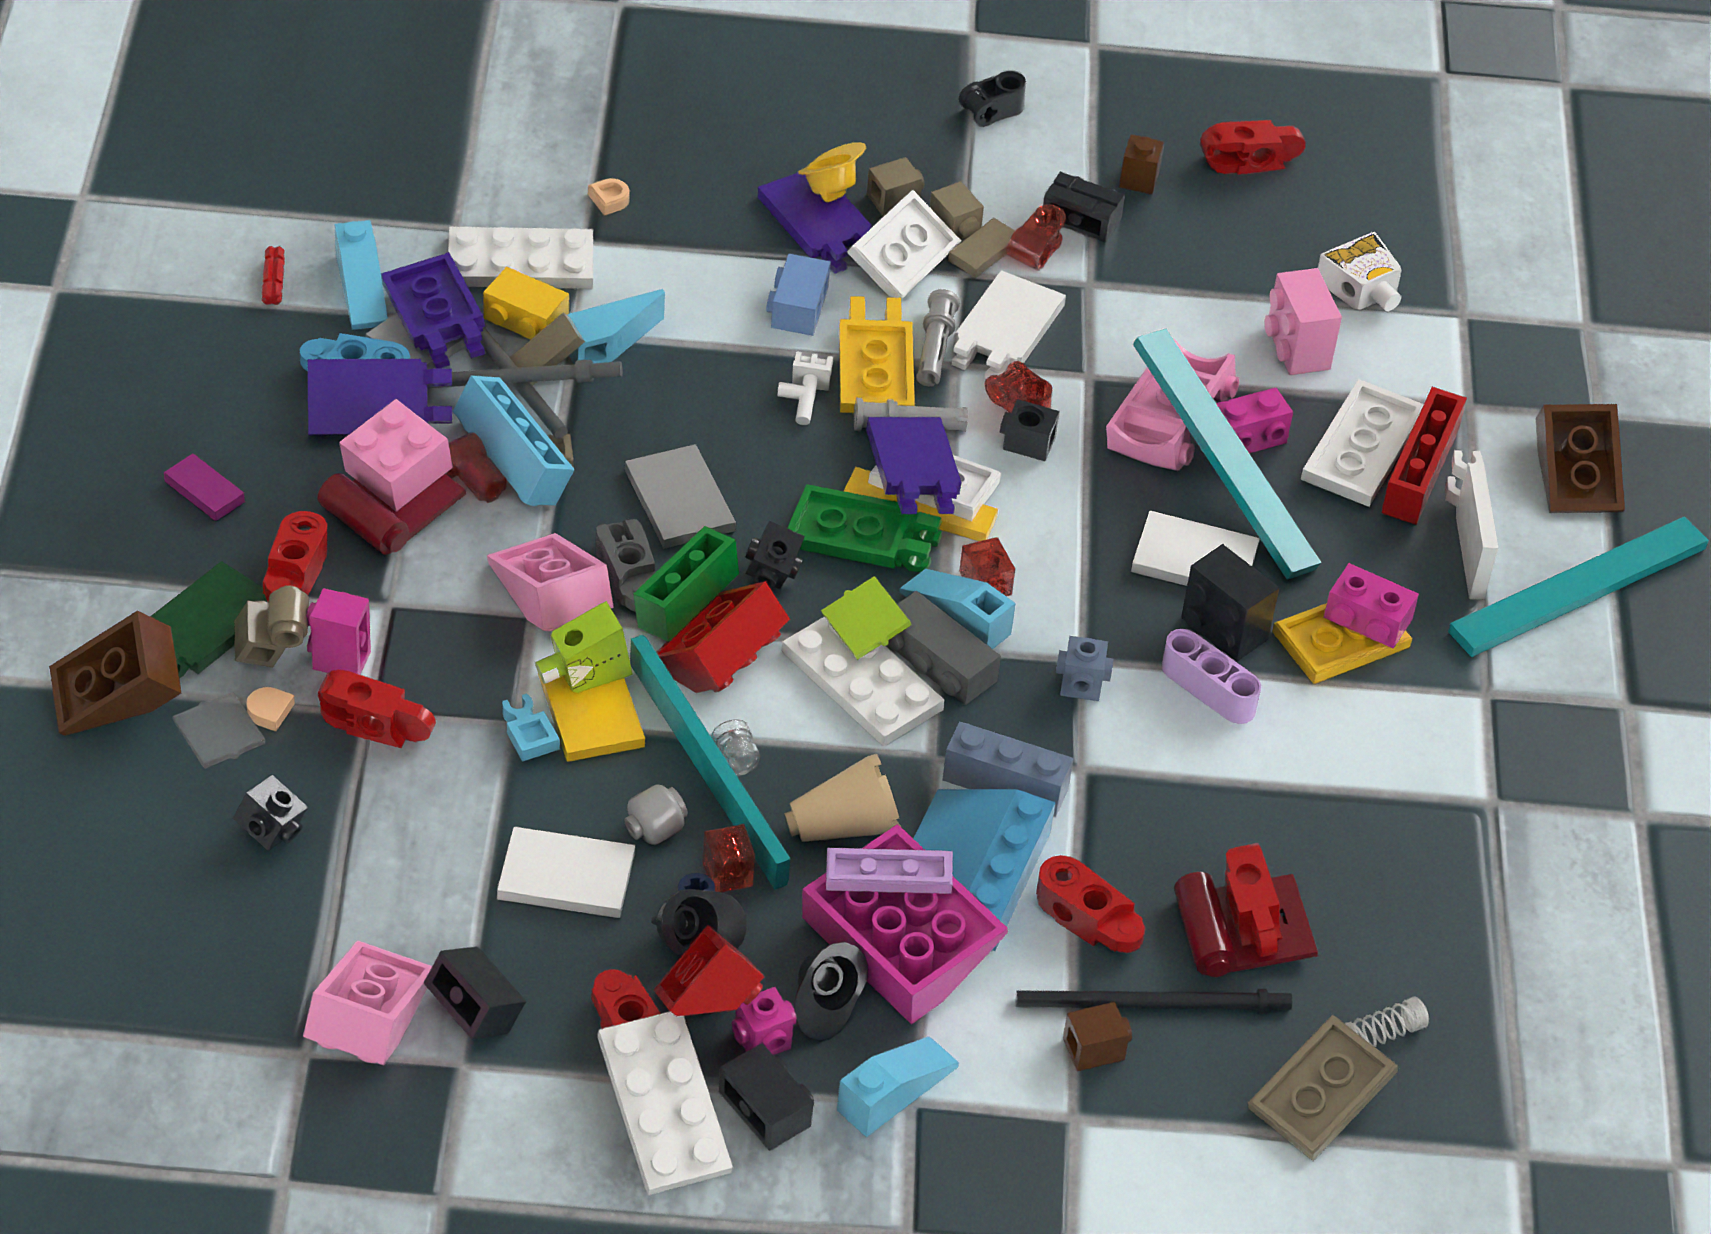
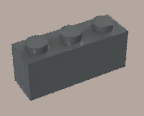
[886,591,1001,705]

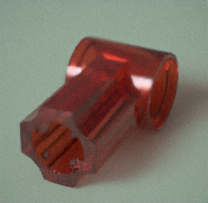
[446,432,507,503]

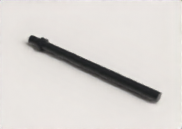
[1015,988,1292,1014]

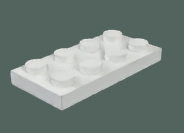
[449,227,593,289]
[1301,379,1424,507]
[782,617,945,747]
[597,1012,733,1195]

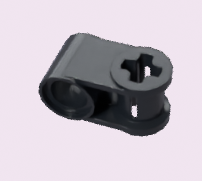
[958,70,1026,127]

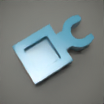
[502,694,560,762]

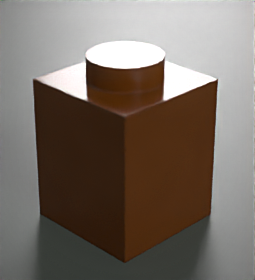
[1119,134,1164,195]
[1063,1002,1132,1071]

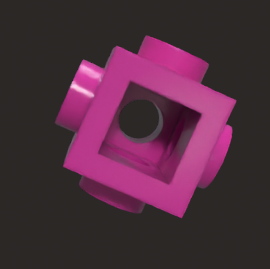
[732,987,797,1055]

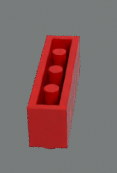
[1381,386,1467,525]

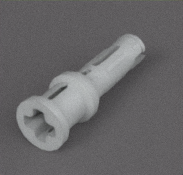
[916,289,960,387]
[854,398,968,432]

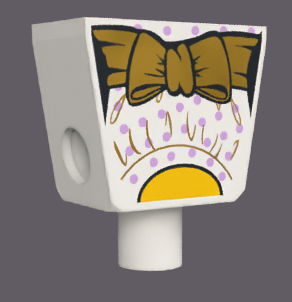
[1318,232,1401,311]

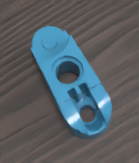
[300,333,410,371]

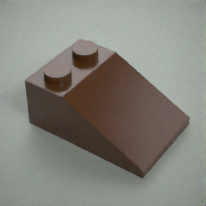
[1535,404,1625,513]
[49,610,182,736]

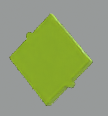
[821,576,911,660]

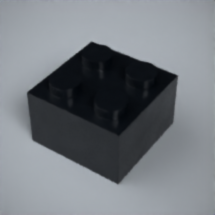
[1181,544,1279,662]

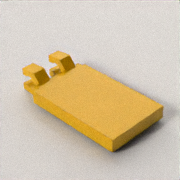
[839,296,915,413]

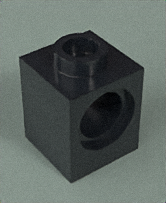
[1000,399,1060,462]

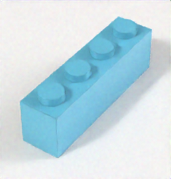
[452,375,575,506]

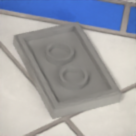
[625,444,736,549]

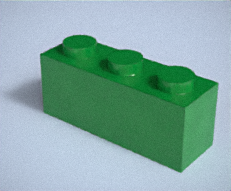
[633,526,739,642]

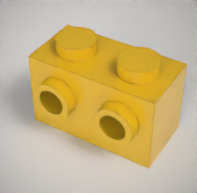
[483,267,569,339]

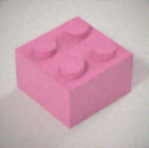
[1264,268,1342,375]
[339,399,453,511]

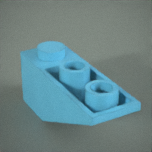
[567,289,665,364]
[899,569,1016,649]

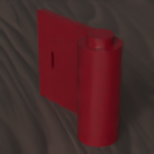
[317,473,466,555]
[1174,872,1318,977]

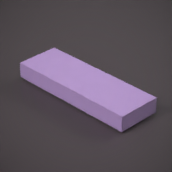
[826,848,953,894]

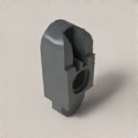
[596,519,655,612]

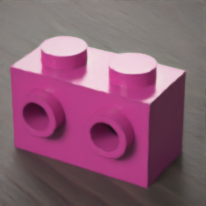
[1216,387,1293,453]
[1324,563,1419,649]
[306,588,371,675]

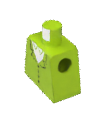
[535,601,633,693]

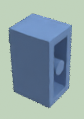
[766,253,831,336]

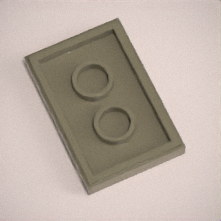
[1248,1014,1398,1161]

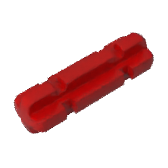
[261,246,285,305]

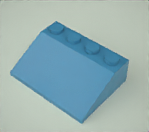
[913,789,1056,951]

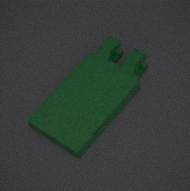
[150,561,269,679]

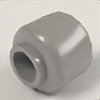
[624,784,688,845]

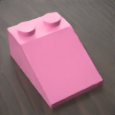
[487,533,614,631]
[303,940,432,1065]

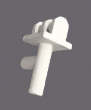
[778,351,833,425]

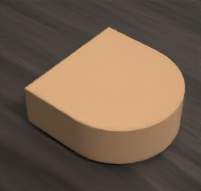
[588,179,630,216]
[247,687,295,732]

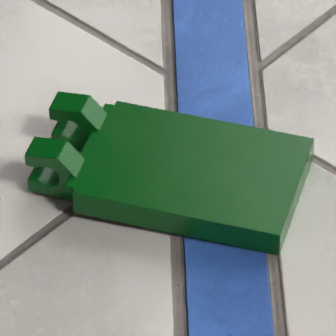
[788,484,942,572]

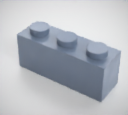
[942,721,1074,817]

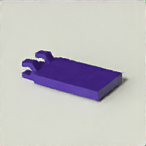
[757,173,873,274]
[381,252,485,368]
[307,359,452,436]
[866,417,962,514]

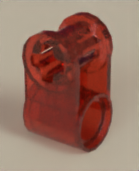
[1006,205,1066,271]
[984,361,1053,413]

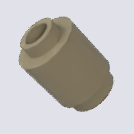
[267,586,309,648]

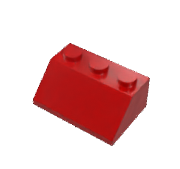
[656,581,790,693]
[654,925,765,1016]

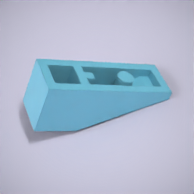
[334,220,388,330]
[837,1036,959,1137]

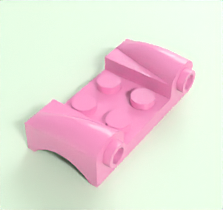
[1106,339,1239,471]

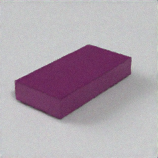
[164,453,245,521]

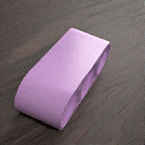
[1162,629,1261,724]

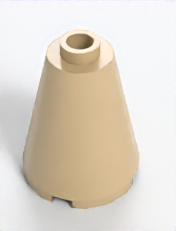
[784,754,901,842]

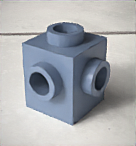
[1056,636,1114,701]

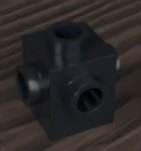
[744,521,805,589]
[233,775,308,851]

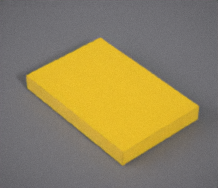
[1272,603,1412,684]
[538,674,645,762]

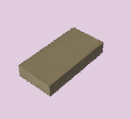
[948,218,1021,278]
[510,312,585,386]

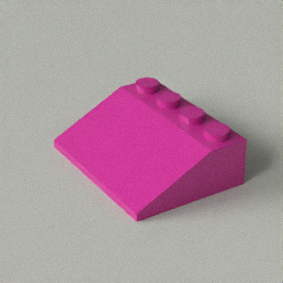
[802,824,1008,1024]

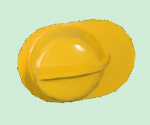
[798,142,866,202]

